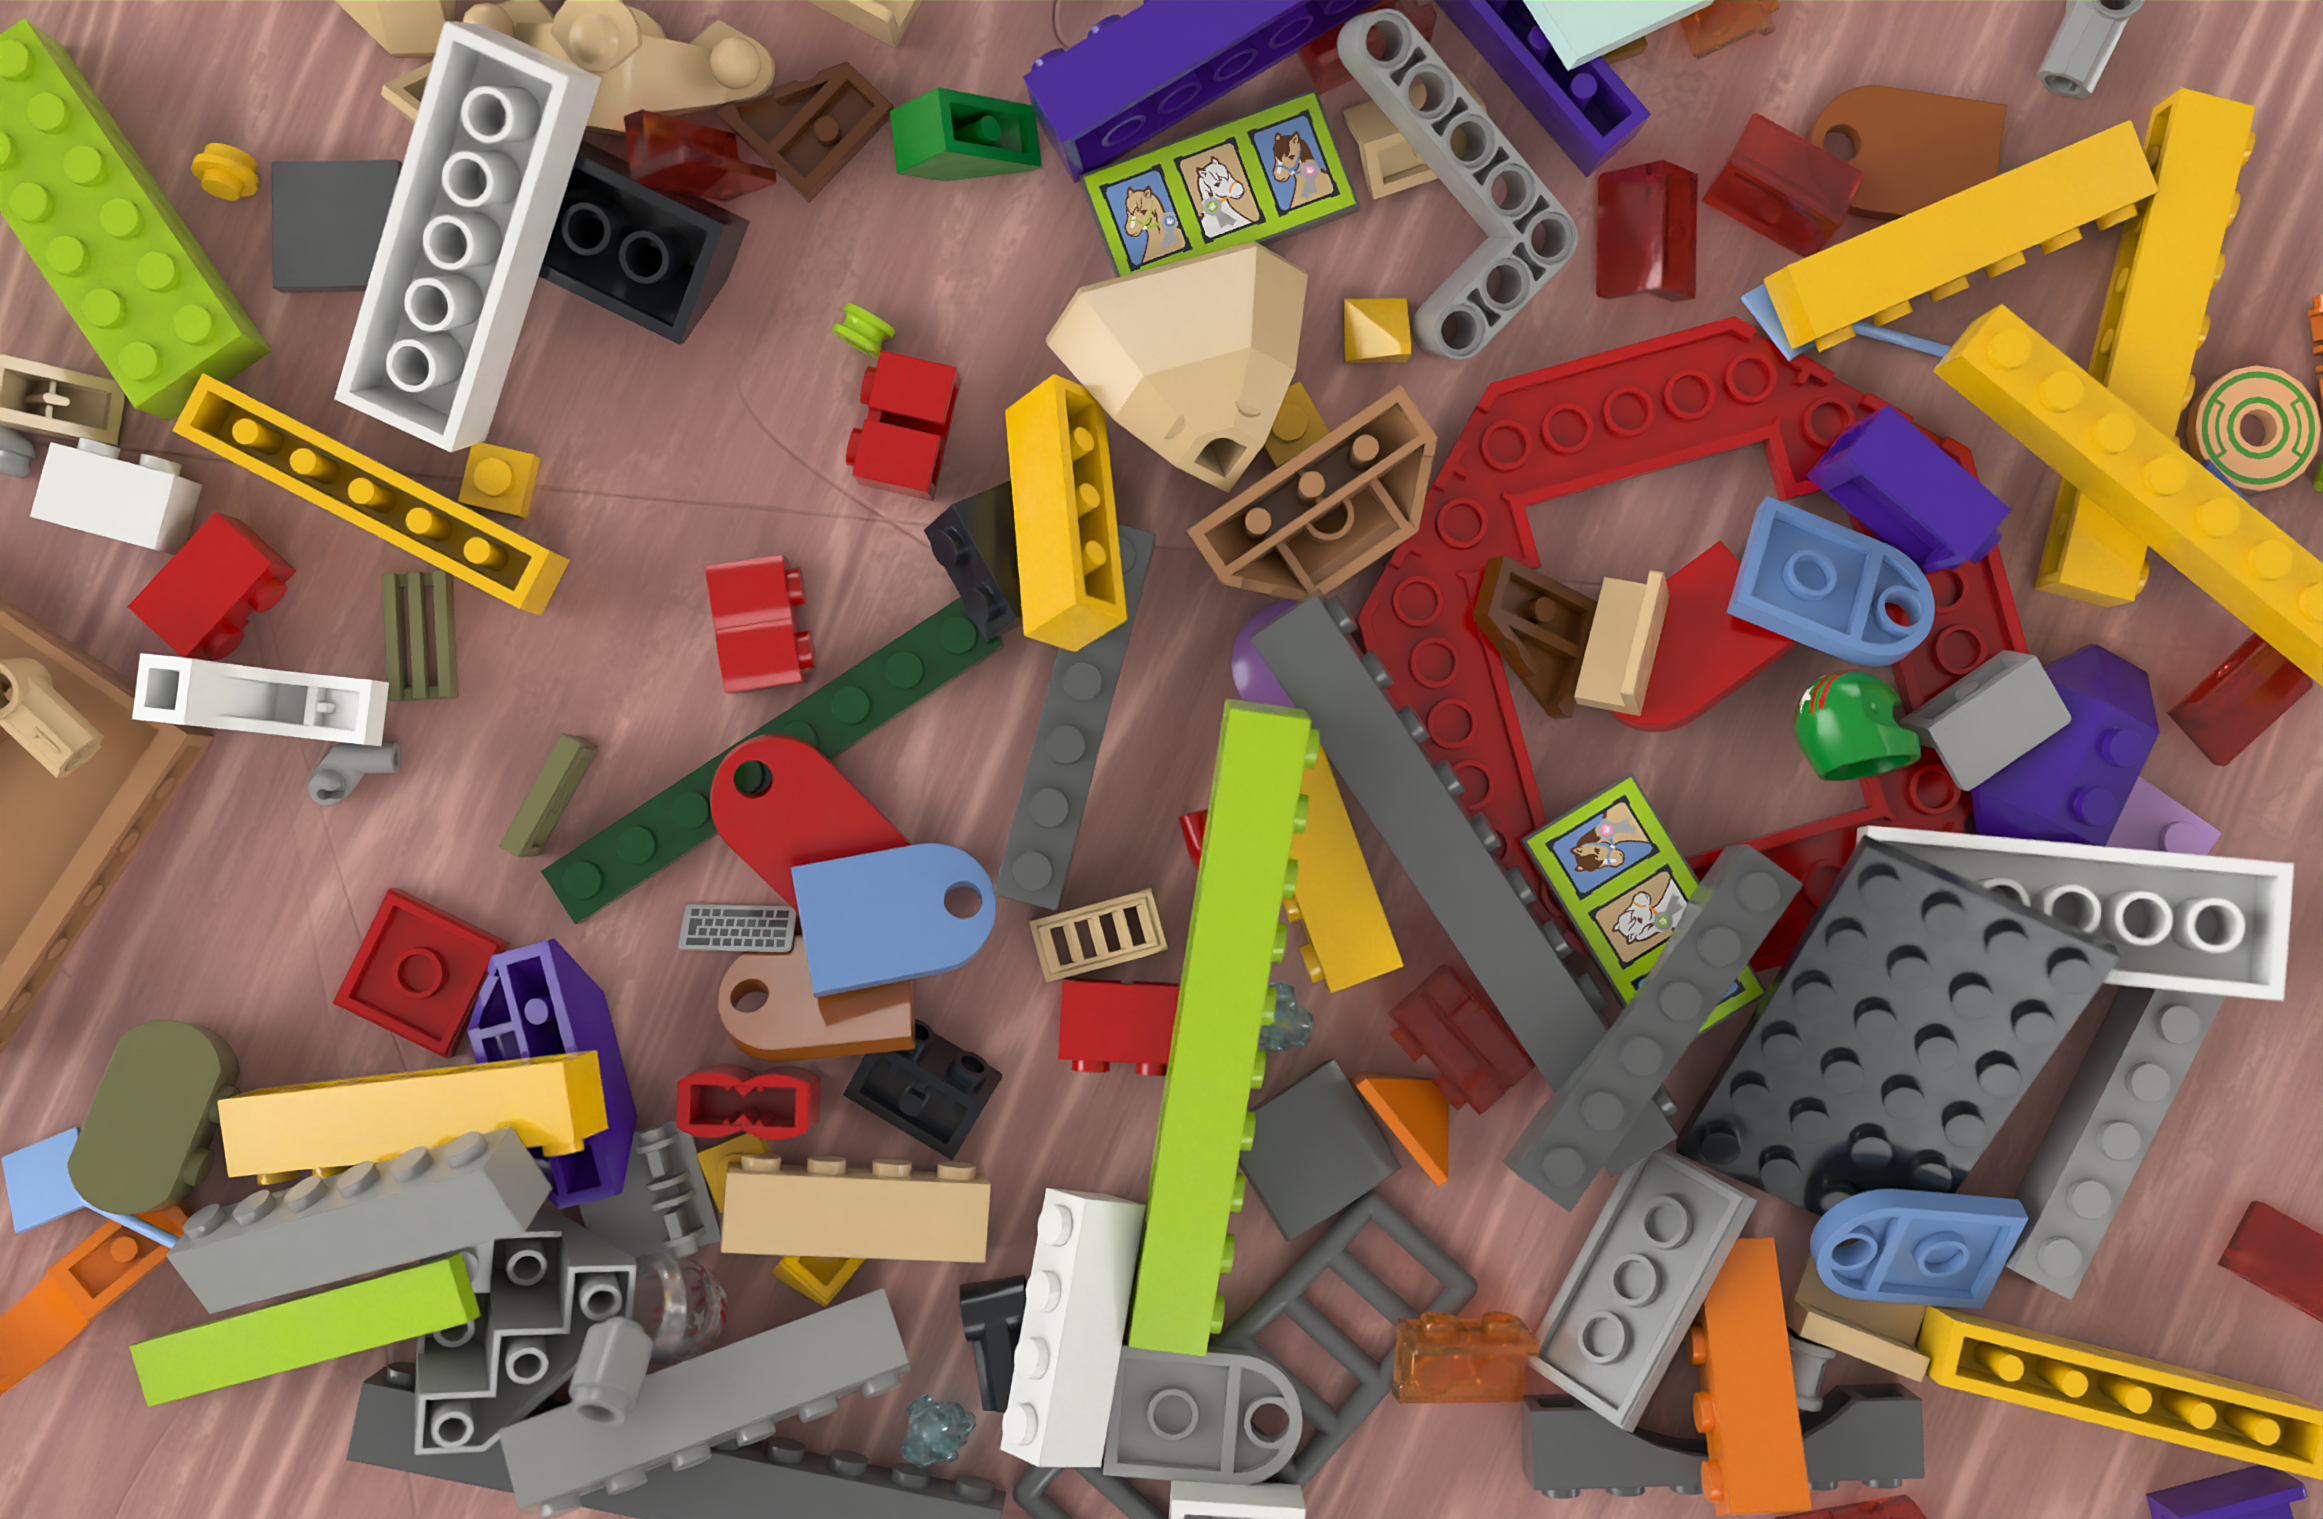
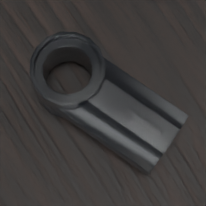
[959,1275,1027,1413]

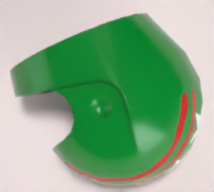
[1793,670,1921,781]

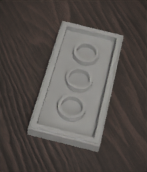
[1521,1147,1757,1432]

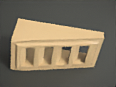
[1029,887,1168,983]

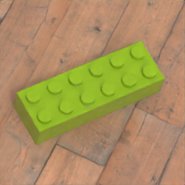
[0,18,273,422]

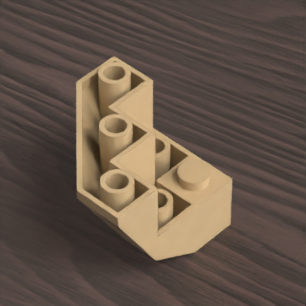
[1046,241,1308,493]

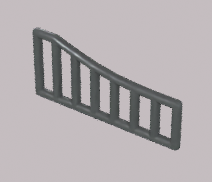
[1012,1189,1478,1519]

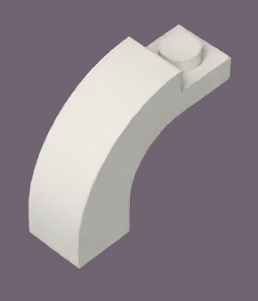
[132,653,389,746]

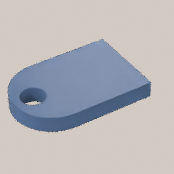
[1726,496,1935,667]
[791,843,996,998]
[1810,1189,2029,1309]

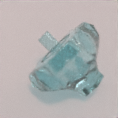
[1257,982,1314,1053]
[901,1394,976,1469]

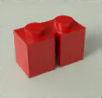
[846,350,961,501]
[127,512,297,661]
[1058,977,1181,1076]

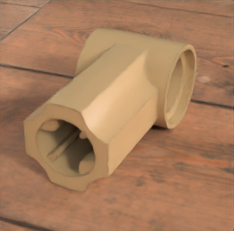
[0,657,104,778]

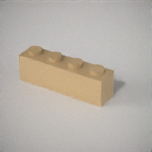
[721,1153,991,1263]

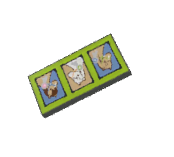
[1079,88,1360,278]
[1519,772,1767,1041]

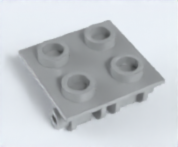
[579,1120,722,1265]

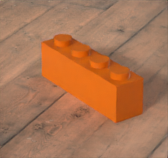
[1684,1237,1812,1517]

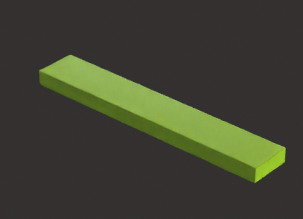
[129,1252,481,1407]

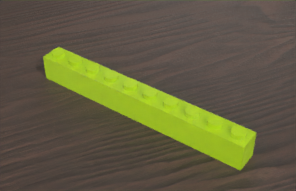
[1127,698,1320,1357]

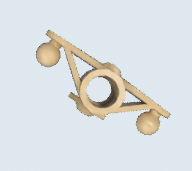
[462,0,775,139]

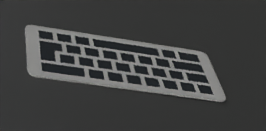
[678,904,797,952]

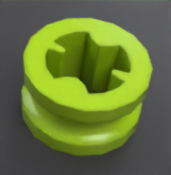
[831,302,896,360]

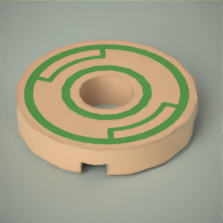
[2185,365,2321,494]

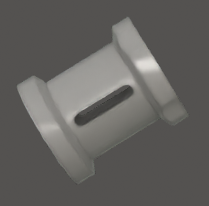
[1787,1329,1837,1412]

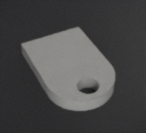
[1103,1340,1302,1485]

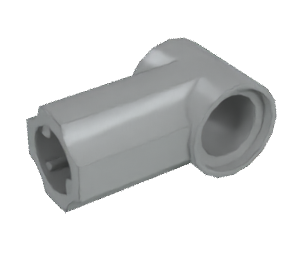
[2035,0,2145,99]

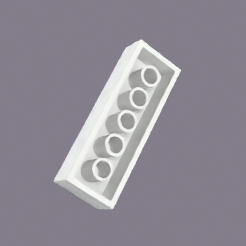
[334,21,601,453]
[1856,826,2294,1001]

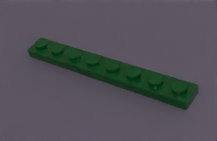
[541,597,1004,924]

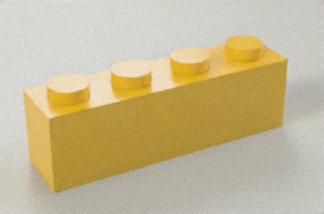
[1005,374,1127,652]
[1281,743,1404,993]

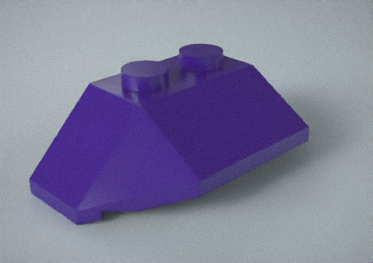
[1971,644,2160,847]
[468,938,637,1209]

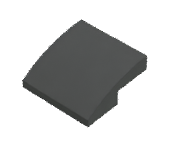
[1238,1059,1402,1241]

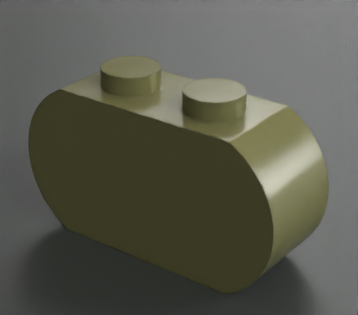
[67,1020,240,1215]

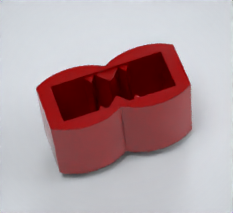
[705,554,816,695]
[676,1064,821,1140]

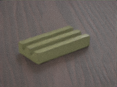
[382,570,458,702]
[499,733,598,857]

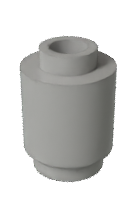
[569,1317,654,1427]

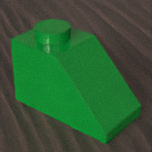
[890,87,1042,181]

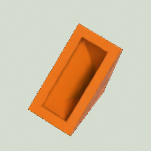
[1351,1071,1449,1188]

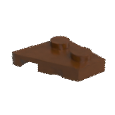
[717,62,894,203]
[1472,555,1598,719]

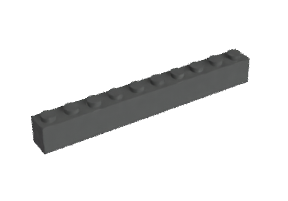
[1250,589,1679,1177]
[346,1362,1006,1519]

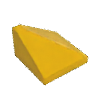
[1343,298,1411,363]
[771,1255,866,1307]

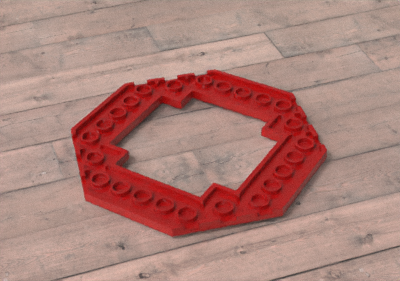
[1355,316,2029,972]

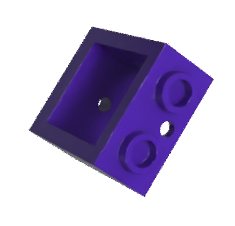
[1806,404,2012,575]

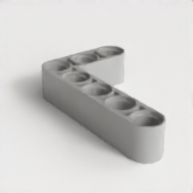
[1337,9,1578,360]

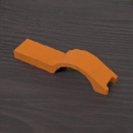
[0,1202,193,1397]

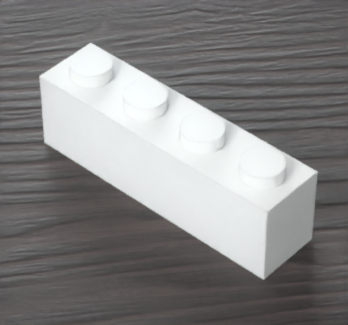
[1000,1188,1146,1467]

